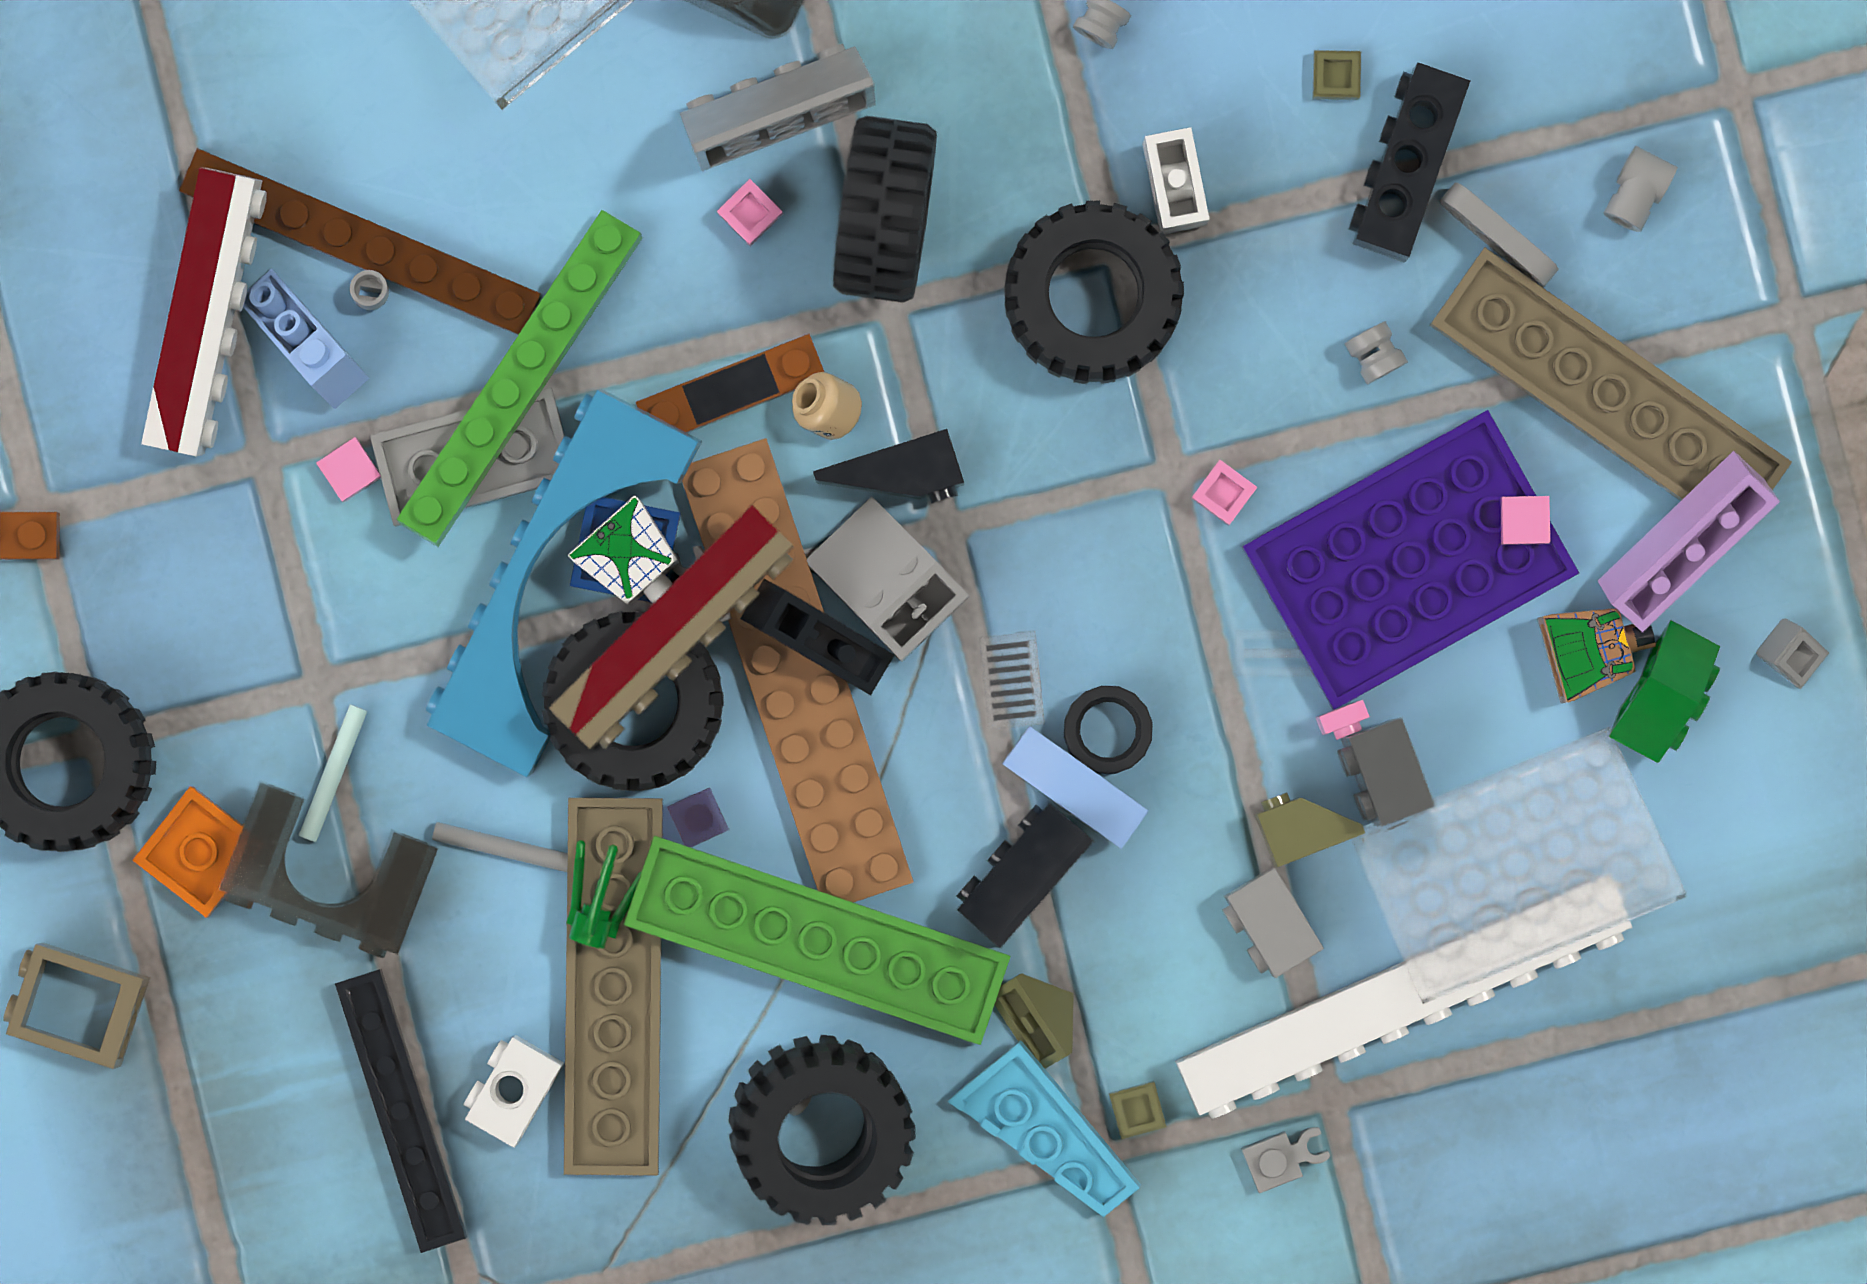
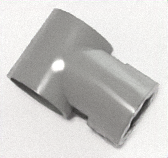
[1604,146,1678,232]

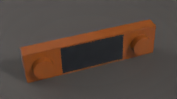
[635,334,824,433]

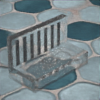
[979,630,1045,730]

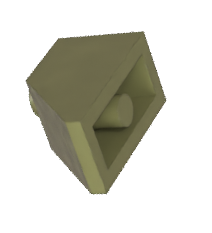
[1254,792,1365,867]

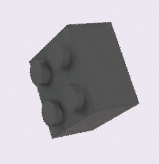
[1337,718,1436,827]

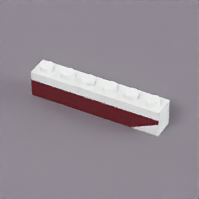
[141,167,267,456]

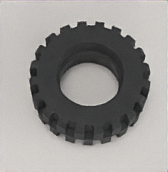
[833,116,937,303]
[1004,200,1184,384]
[542,611,724,791]
[0,672,156,852]
[728,1035,916,1226]

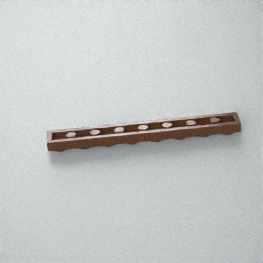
[179,148,542,335]

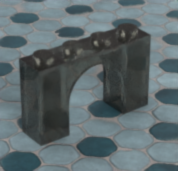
[219,780,438,958]

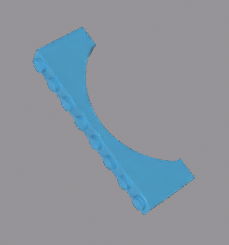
[425,389,702,777]

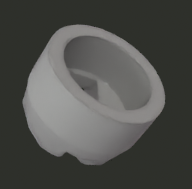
[350,270,389,311]

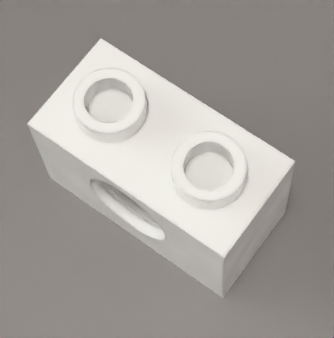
[1143,127,1210,234]
[464,1035,565,1148]

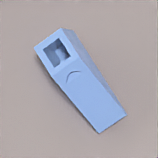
[243,269,369,409]

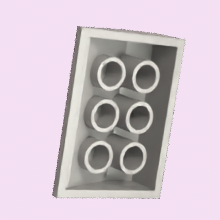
[680,44,876,171]

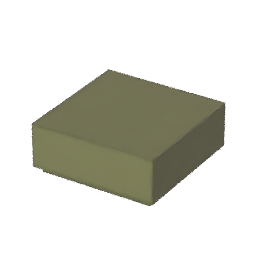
[1312,50,1361,100]
[1109,1081,1167,1140]

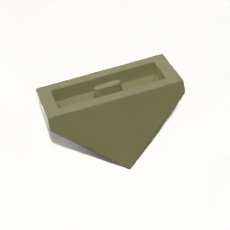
[995,973,1074,1069]

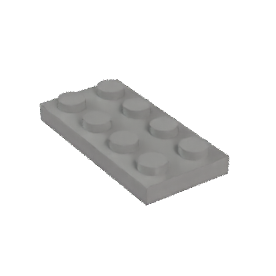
[370,387,565,527]

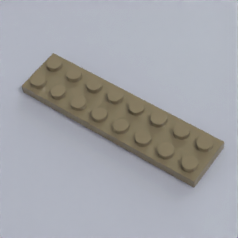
[1430,247,1792,501]
[564,798,663,1176]

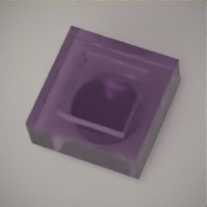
[667,787,730,848]

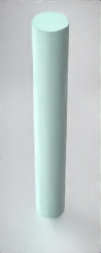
[299,705,367,842]

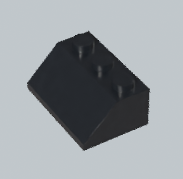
[956,803,1094,948]

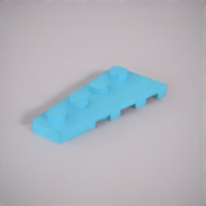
[947,1040,1141,1217]

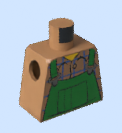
[1537,608,1656,703]

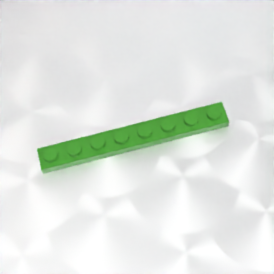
[396,210,642,547]

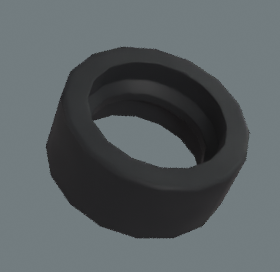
[1064,686,1153,774]

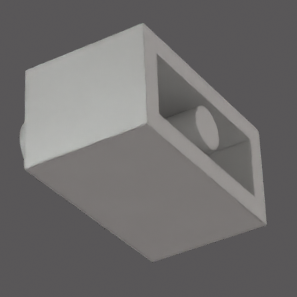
[1222,867,1324,978]

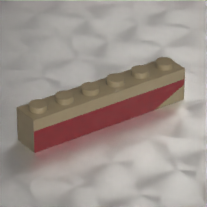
[549,505,794,749]

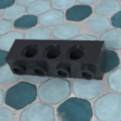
[1348,62,1471,262]

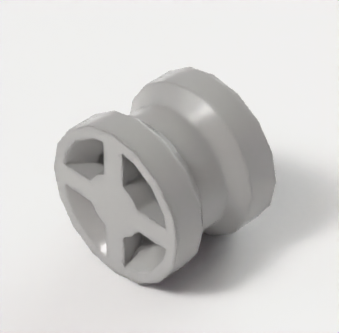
[1073,0,1131,49]

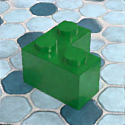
[1609,620,1720,763]

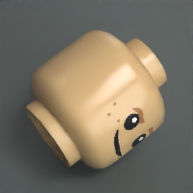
[792,372,862,440]

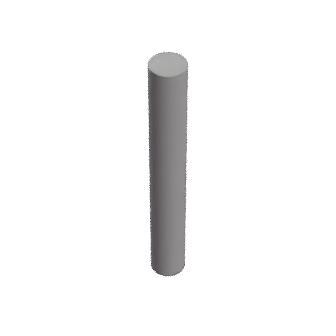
[432,822,568,872]

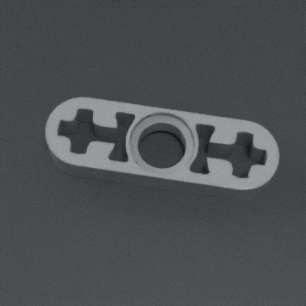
[1440,182,1559,288]

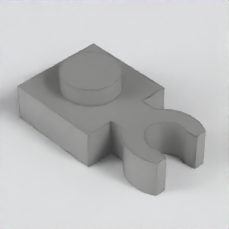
[1241,1127,1330,1194]

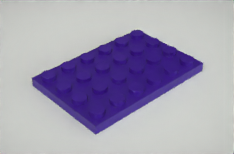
[1242,410,1579,710]

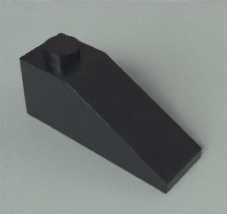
[813,429,964,504]
[740,579,894,695]

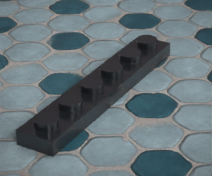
[335,969,467,1253]

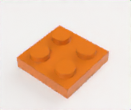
[132,786,267,918]

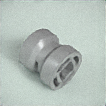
[1345,321,1408,385]

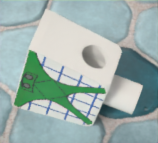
[568,496,679,606]

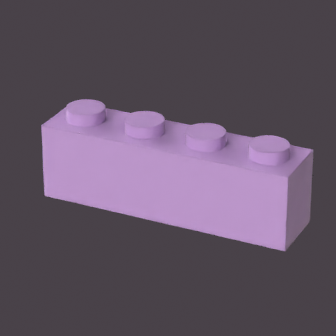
[1598,451,1780,632]

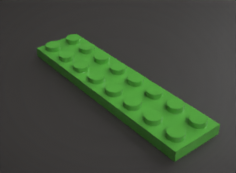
[623,835,1011,1045]

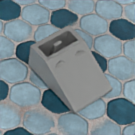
[807,497,970,662]

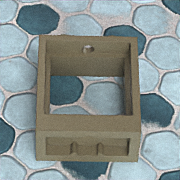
[3,943,150,1069]

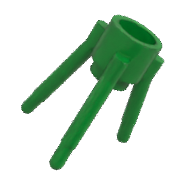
[566,840,641,949]

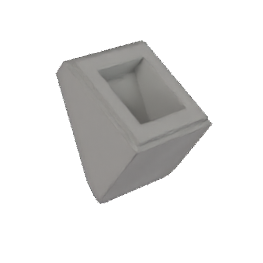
[1756,619,1829,689]

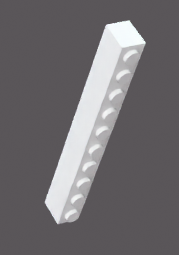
[1175,875,1632,1119]

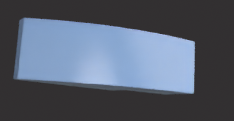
[1002,726,1149,849]

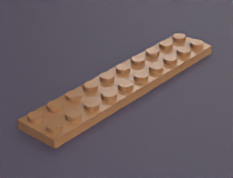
[682,438,914,902]

